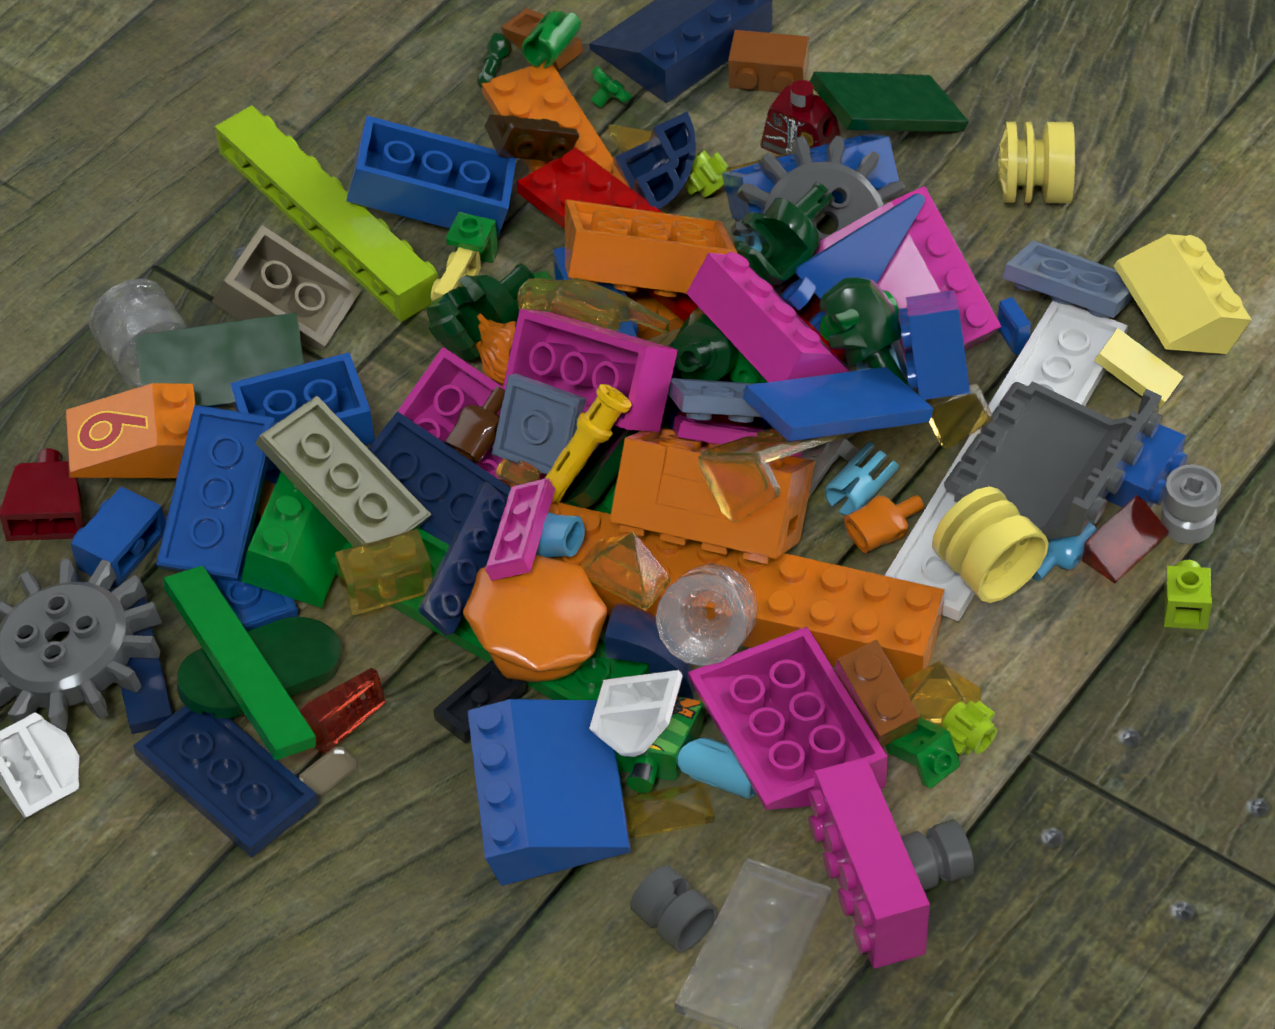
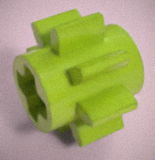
[684,149,728,198]
[942,701,997,755]

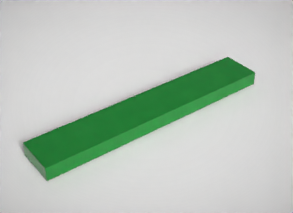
[164,565,316,761]

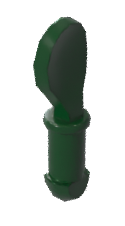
[477,33,511,88]

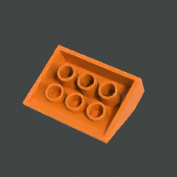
[565,200,737,297]

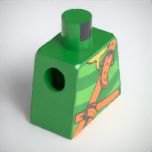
[616,697,704,793]

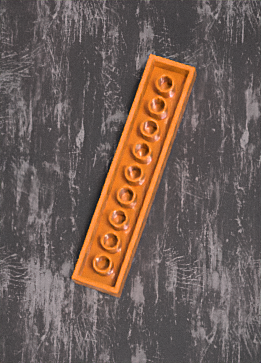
[549,502,945,687]

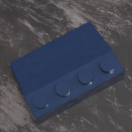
[589,0,773,104]

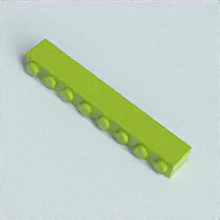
[215,105,439,322]

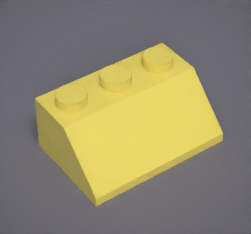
[1114,234,1252,354]

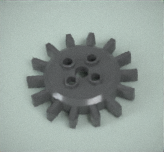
[731,136,905,318]
[0,559,162,731]

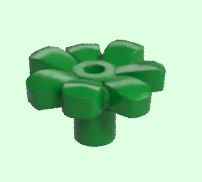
[590,66,632,108]

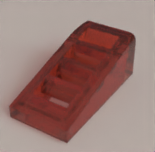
[298,668,386,754]

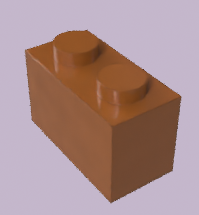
[728,30,809,93]
[835,639,920,747]

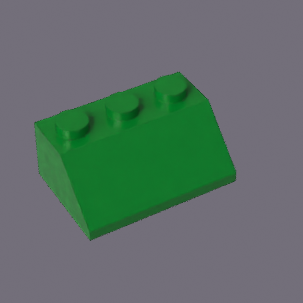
[241,471,348,608]

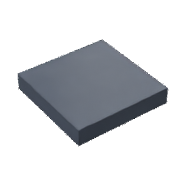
[492,373,587,474]

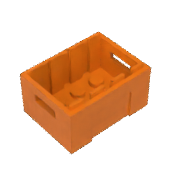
[610,427,816,564]

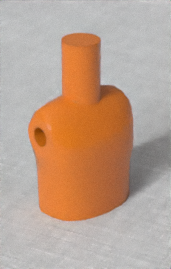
[844,495,924,554]

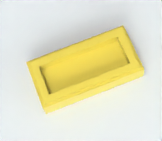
[1094,328,1183,409]

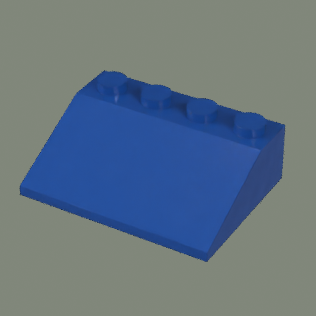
[468,699,631,886]

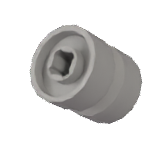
[1160,464,1221,544]

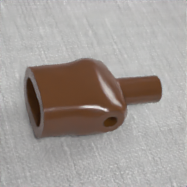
[444,386,505,464]

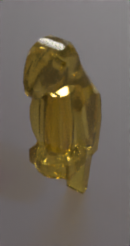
[517,278,669,334]

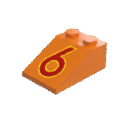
[65,383,195,478]

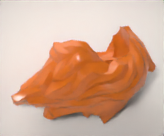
[476,313,516,387]

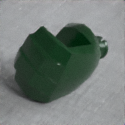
[734,182,834,287]
[425,264,536,361]
[820,276,908,384]
[667,307,739,381]

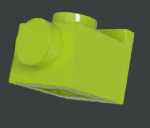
[1164,560,1212,630]

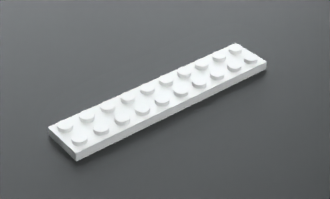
[885,300,1128,621]

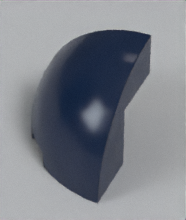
[613,111,696,210]
[605,603,694,700]

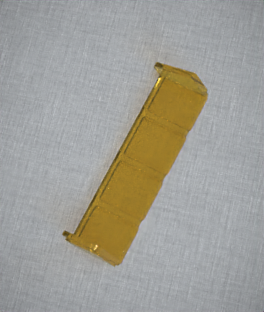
[698,383,993,523]

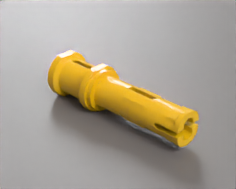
[544,384,632,503]

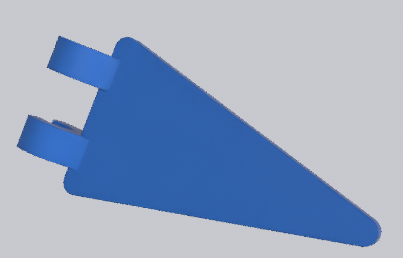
[781,193,925,334]

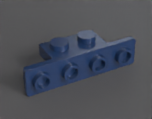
[419,482,507,636]

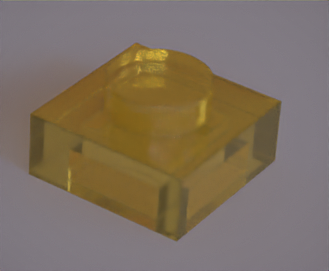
[495,458,541,487]

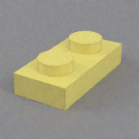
[431,248,481,301]

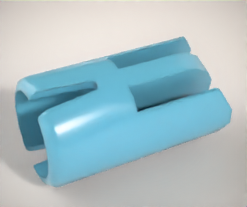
[825,441,899,515]
[678,737,755,799]

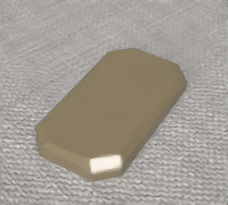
[299,747,357,796]

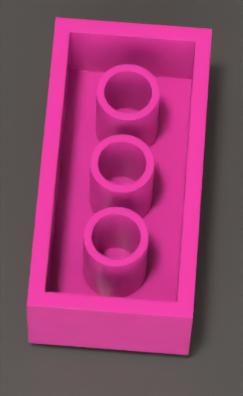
[503,309,678,432]
[808,757,930,969]

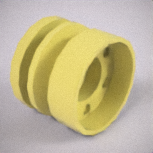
[998,122,1075,203]
[932,486,1049,603]

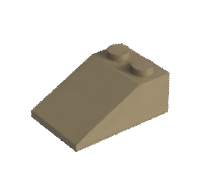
[212,225,361,350]

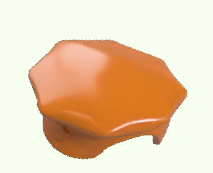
[463,554,607,682]

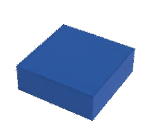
[998,297,1031,355]

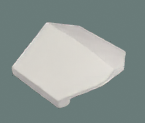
[589,670,683,757]
[0,713,79,819]

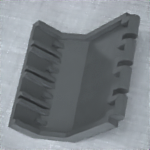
[944,381,1163,540]

